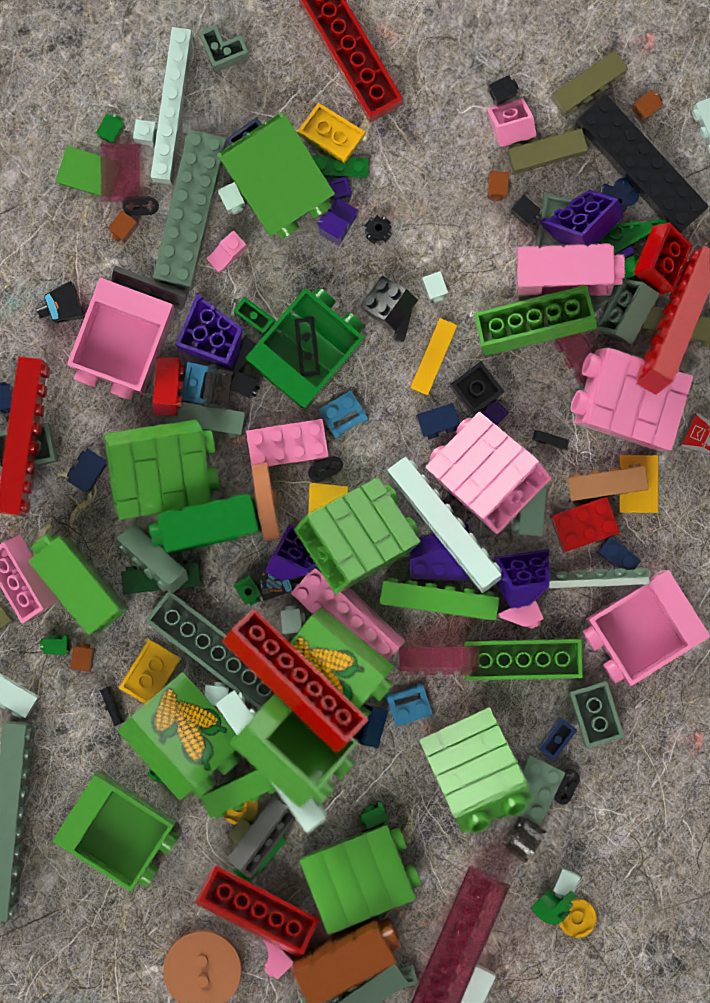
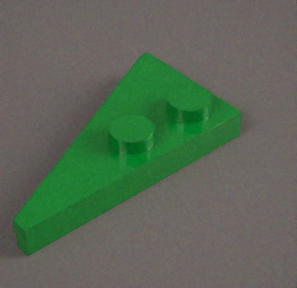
[599,219,668,255]

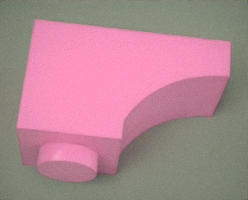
[206,230,248,274]
[262,939,293,979]

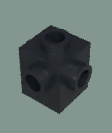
[365,215,392,246]

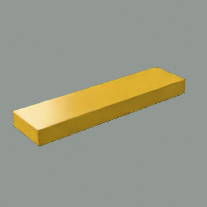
[410,318,457,396]

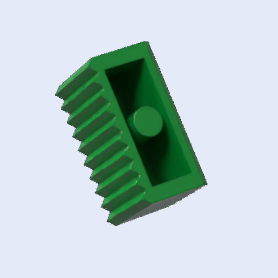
[234,297,275,336]

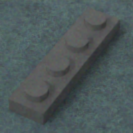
[111,266,187,310]

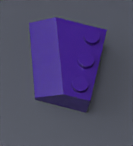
[540,190,624,247]
[175,293,243,370]
[265,524,317,581]
[409,524,469,581]
[494,549,549,609]

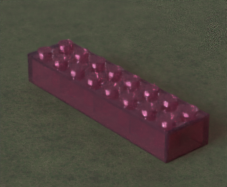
[411,866,511,1003]

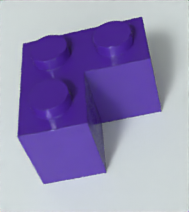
[318,198,358,246]

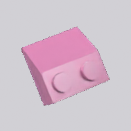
[487,98,536,147]
[497,601,544,629]

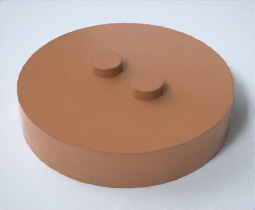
[252,462,281,542]
[163,929,242,1003]

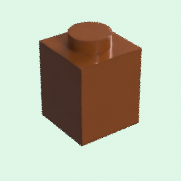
[631,89,663,123]
[487,171,509,201]
[108,210,139,243]
[70,642,95,672]

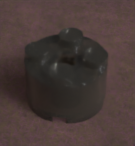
[502,817,547,863]

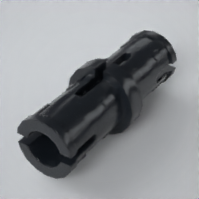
[99,686,125,726]

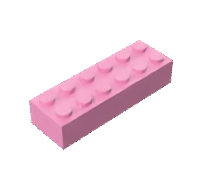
[291,567,405,660]

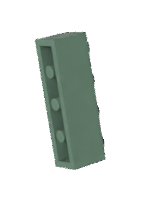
[165,402,246,439]
[117,524,189,595]
[331,963,408,1003]

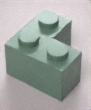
[198,25,250,73]

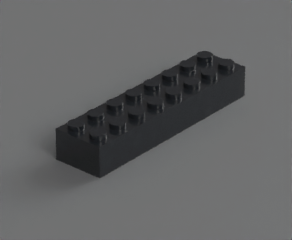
[575,94,709,233]

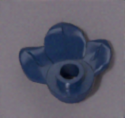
[601,178,639,212]

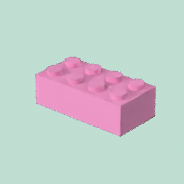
[246,419,329,468]
[0,535,59,624]

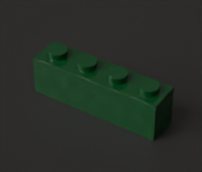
[121,560,202,594]

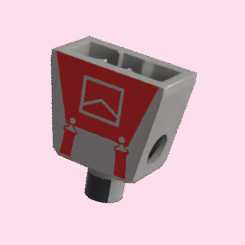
[678,413,710,455]

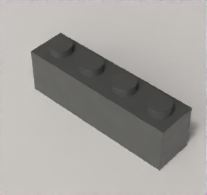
[227,796,296,878]

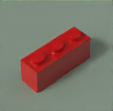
[153,357,184,416]

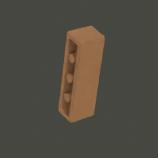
[568,463,648,502]

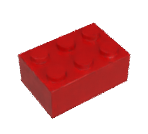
[633,222,693,295]
[550,497,620,553]

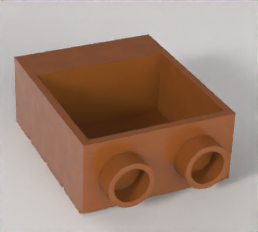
[292,915,402,1003]

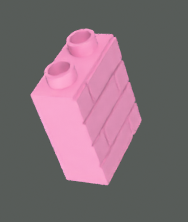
[518,244,624,298]
[67,278,176,401]
[571,348,693,451]
[425,412,551,534]
[582,570,710,686]

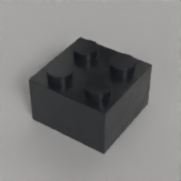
[360,276,418,331]
[449,361,505,417]

